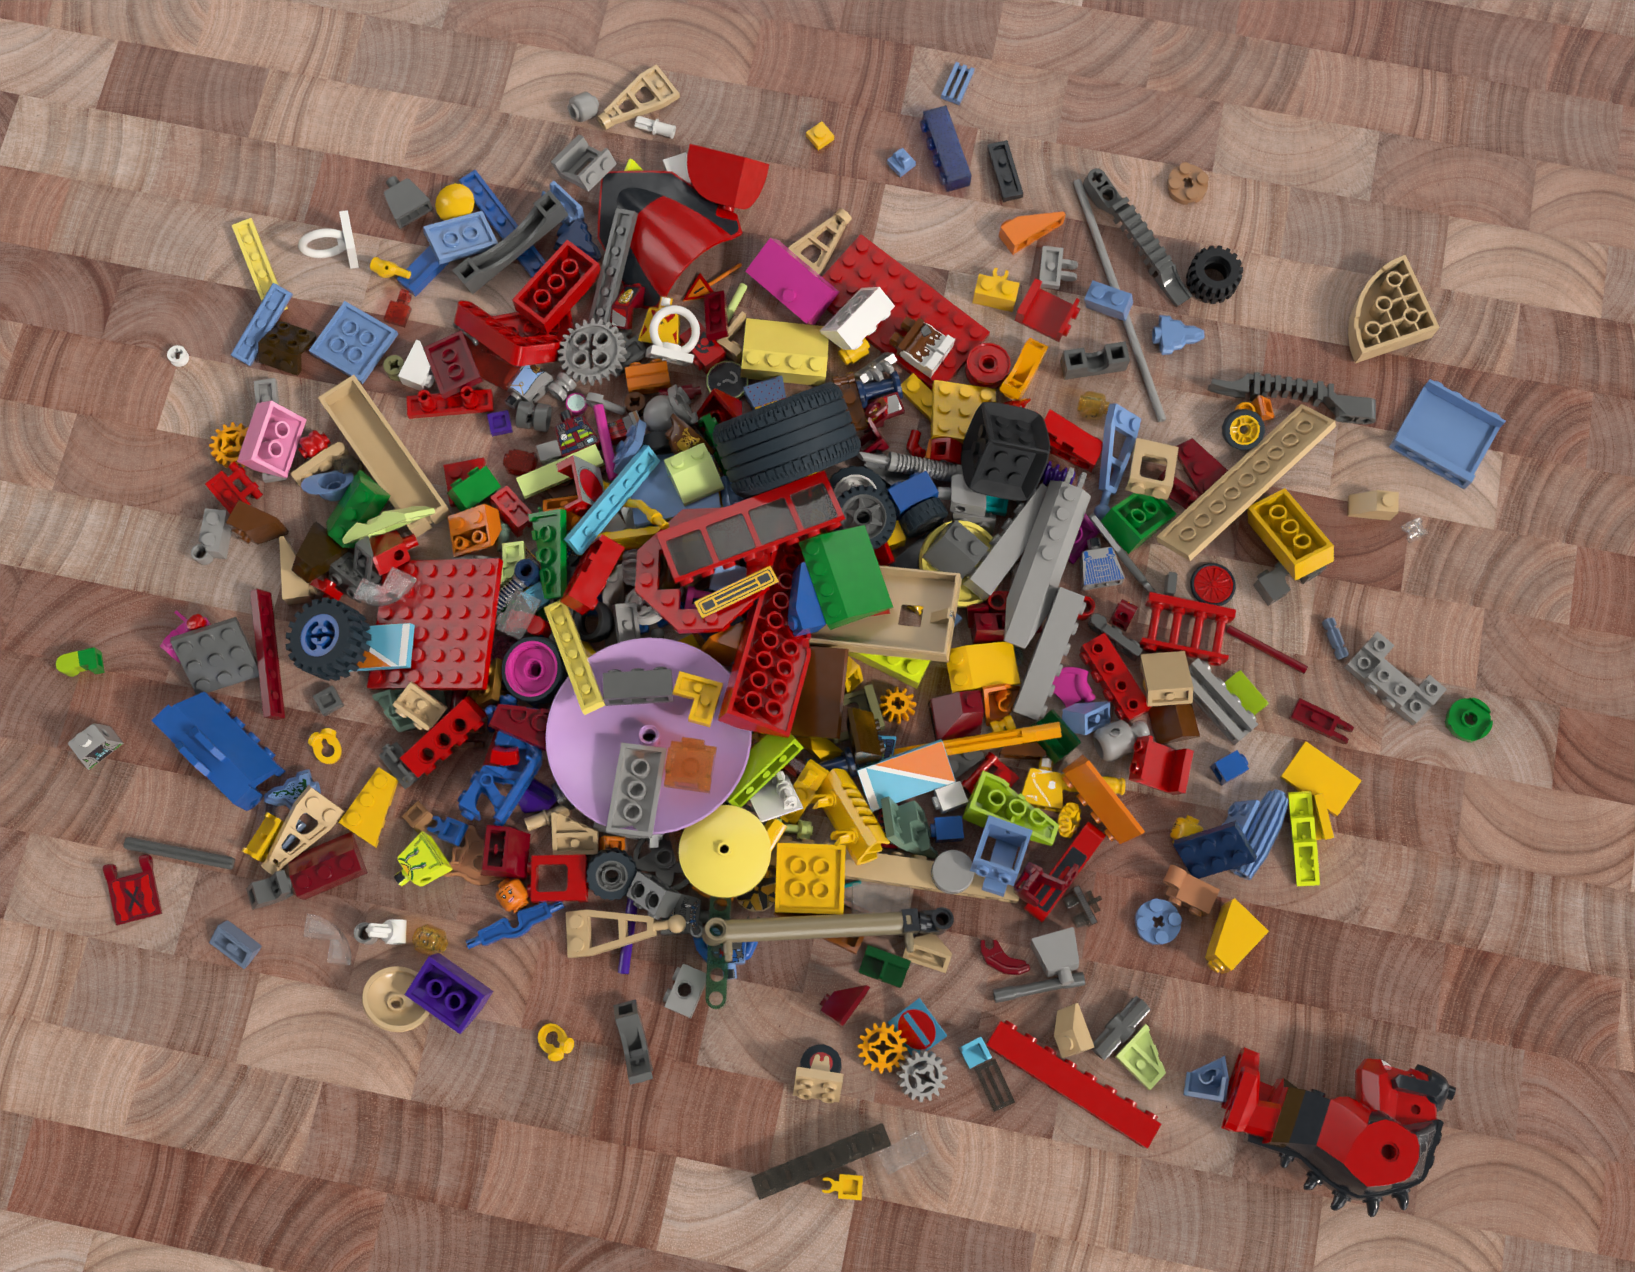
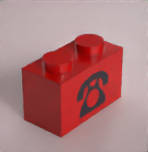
[679,321,726,375]

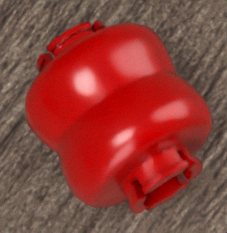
[298,430,331,460]

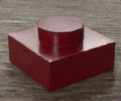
[966,602,989,628]

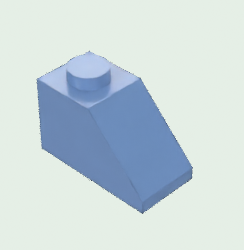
[1062,701,1111,735]

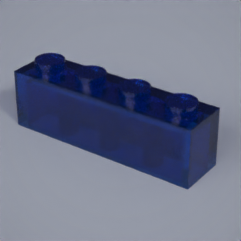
[920,105,972,192]

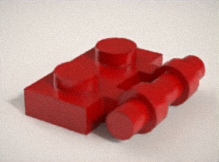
[205,461,263,514]

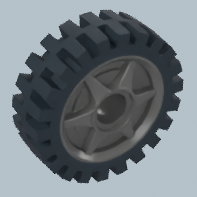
[831,485,896,550]

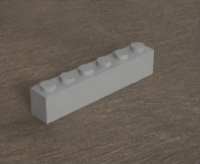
[963,483,1047,600]
[1011,587,1086,721]

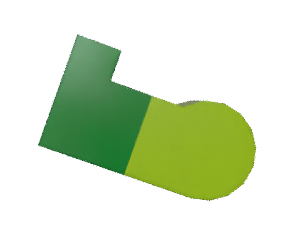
[56,647,105,677]

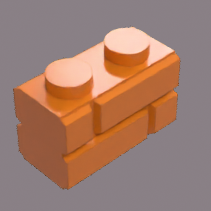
[625,359,671,395]

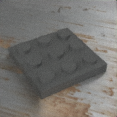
[170,617,259,695]

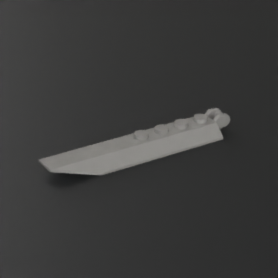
[1004,467,1091,649]

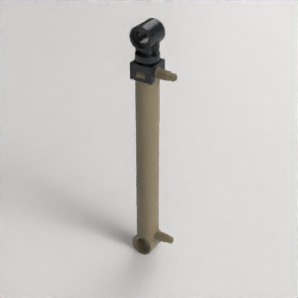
[702,907,954,962]

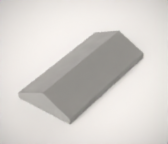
[606,742,667,838]

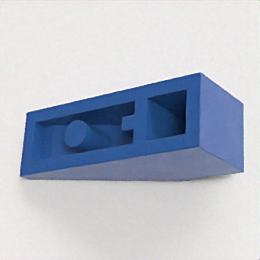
[788,562,826,637]

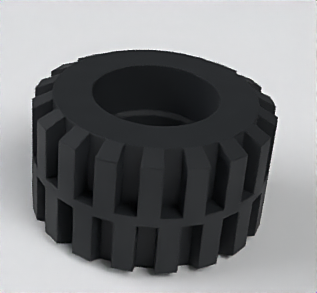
[1186,245,1243,304]

